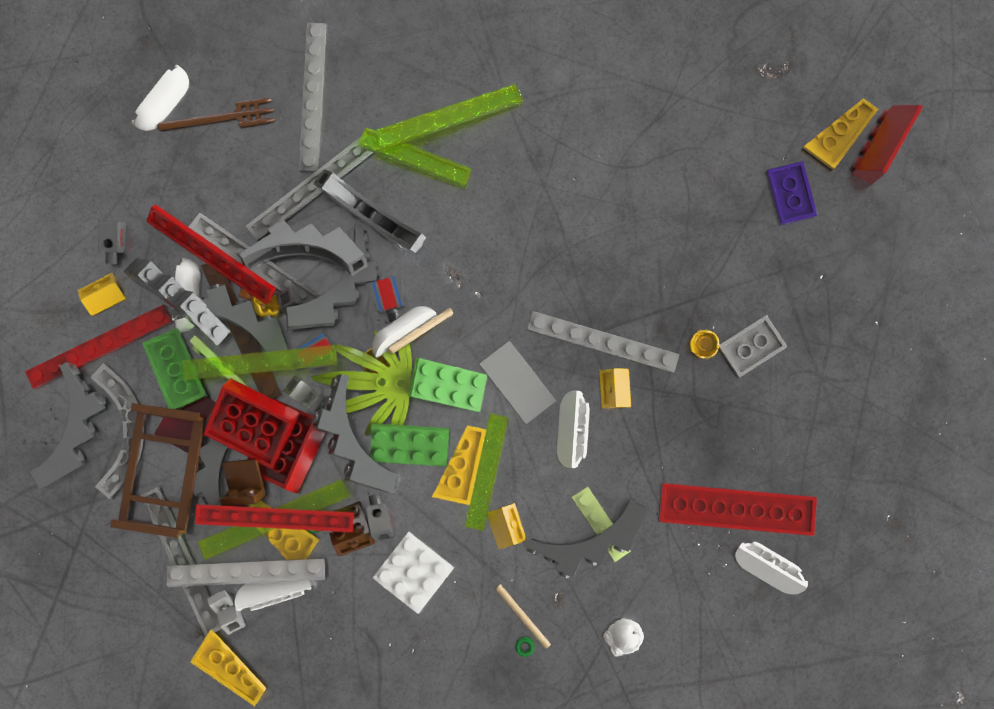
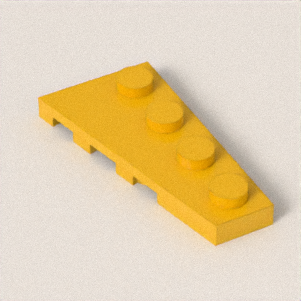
[803,98,879,170]
[432,425,486,505]
[248,500,320,560]
[190,629,266,706]

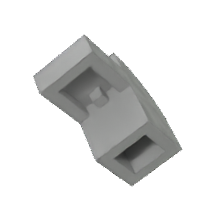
[283,375,325,413]
[207,590,245,635]

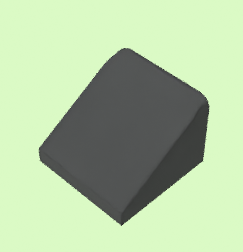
[276,286,302,313]

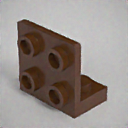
[220,459,266,506]
[329,501,375,557]

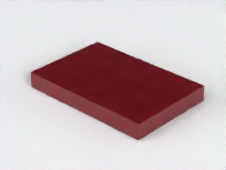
[154,397,216,453]

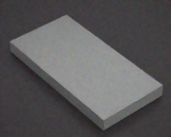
[479,340,556,424]

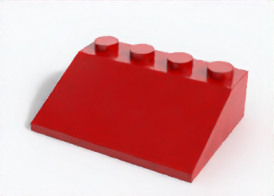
[852,105,923,185]
[203,378,300,469]
[247,399,325,494]

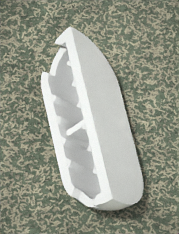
[132,65,189,131]
[172,257,202,333]
[372,306,437,358]
[557,390,589,468]
[735,542,808,594]
[235,580,312,611]

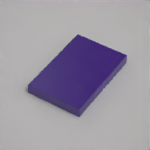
[766,161,818,225]

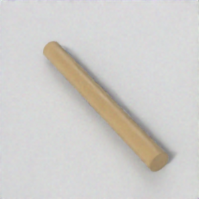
[388,308,453,354]
[495,584,551,649]

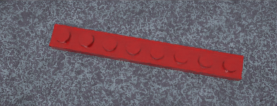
[146,204,276,305]
[25,304,173,389]
[195,504,354,532]

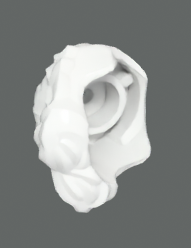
[603,618,644,657]

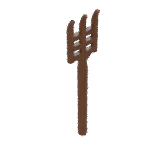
[157,98,275,130]

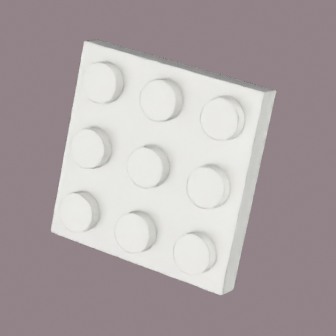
[373,532,454,614]

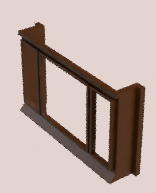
[110,403,206,538]

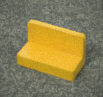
[78,273,125,316]
[599,369,631,409]
[487,503,526,549]

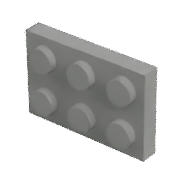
[719,315,788,378]

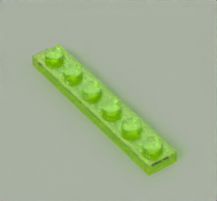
[358,127,472,188]
[465,413,509,531]

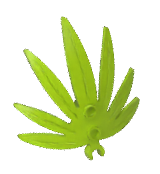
[311,331,412,436]

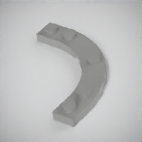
[90,363,144,499]

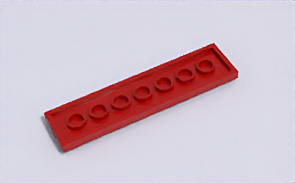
[659,483,817,536]

